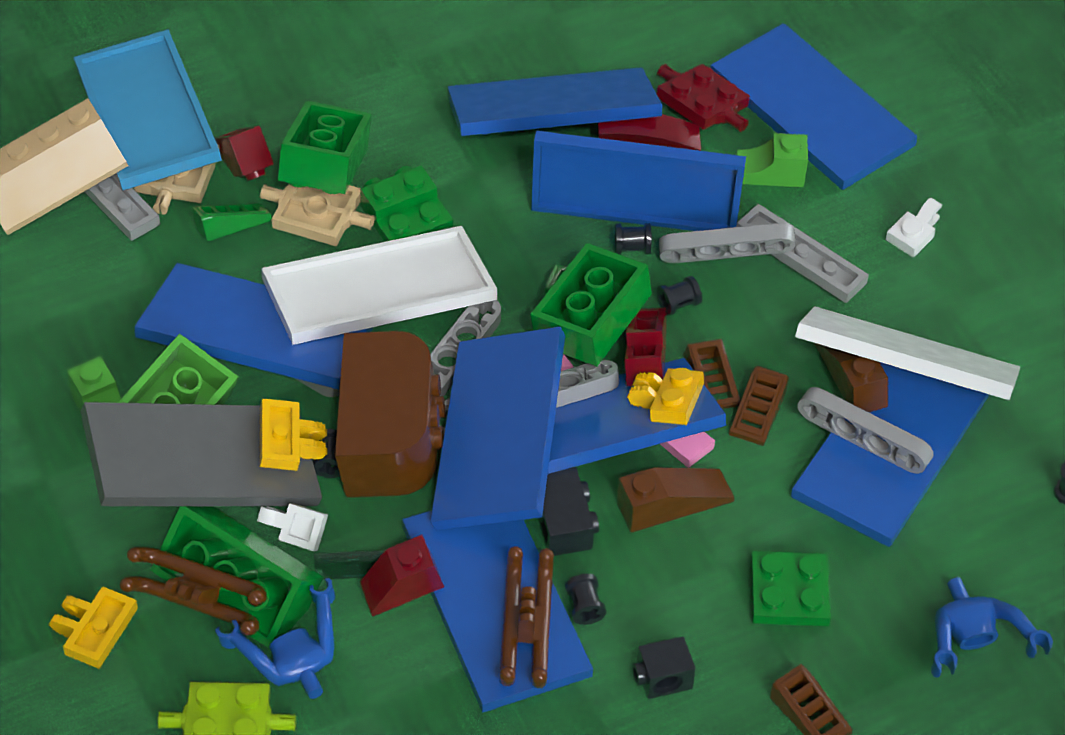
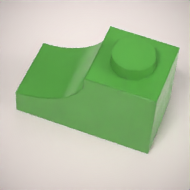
[737,133,808,187]
[67,356,121,411]

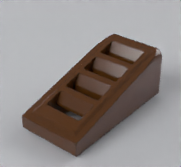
[683,338,741,409]
[729,366,789,446]
[770,664,853,735]

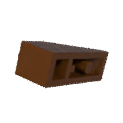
[814,343,888,412]
[617,467,735,533]

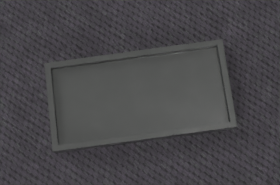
[80,402,322,506]

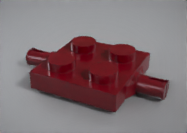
[656,63,750,132]

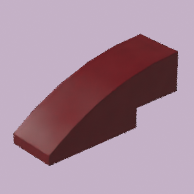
[598,114,701,151]
[625,308,666,386]

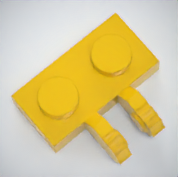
[627,368,704,425]
[260,398,327,471]
[49,586,138,669]

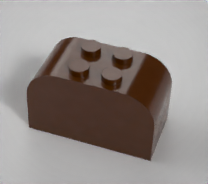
[335,331,445,498]

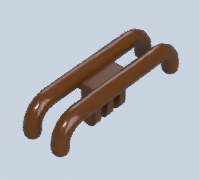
[499,546,554,688]
[120,547,267,636]

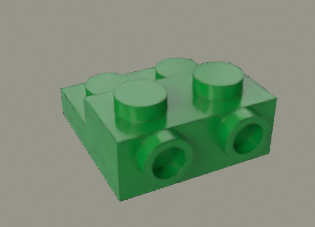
[360,165,453,242]

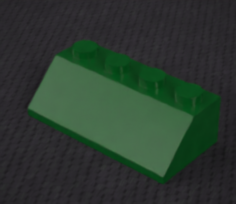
[150,506,324,649]

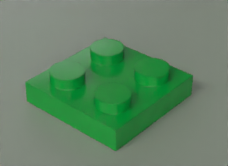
[751,551,831,627]

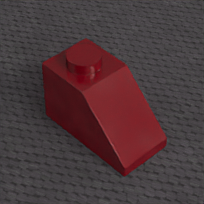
[214,125,274,180]
[360,535,444,616]

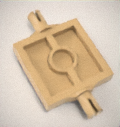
[134,145,219,215]
[260,184,375,247]

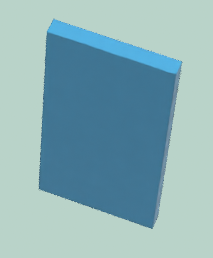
[73,30,222,190]

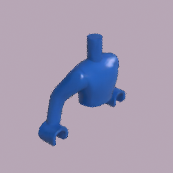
[931,577,1053,678]
[216,578,336,699]

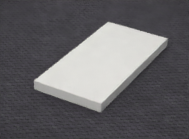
[261,226,497,345]
[795,306,1020,400]

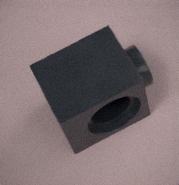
[632,636,696,699]

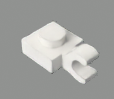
[886,198,942,258]
[257,503,328,551]

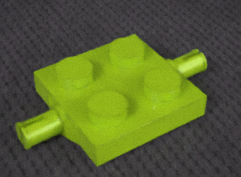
[158,682,296,735]

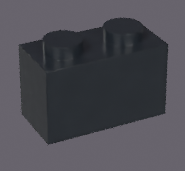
[538,467,599,556]

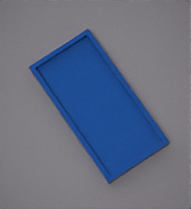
[711,23,918,190]
[447,67,662,136]
[531,131,746,231]
[135,263,374,390]
[430,327,565,530]
[548,358,726,474]
[791,362,989,548]
[402,510,593,713]

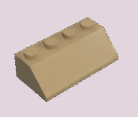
[0,98,129,235]

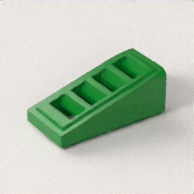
[192,203,272,241]

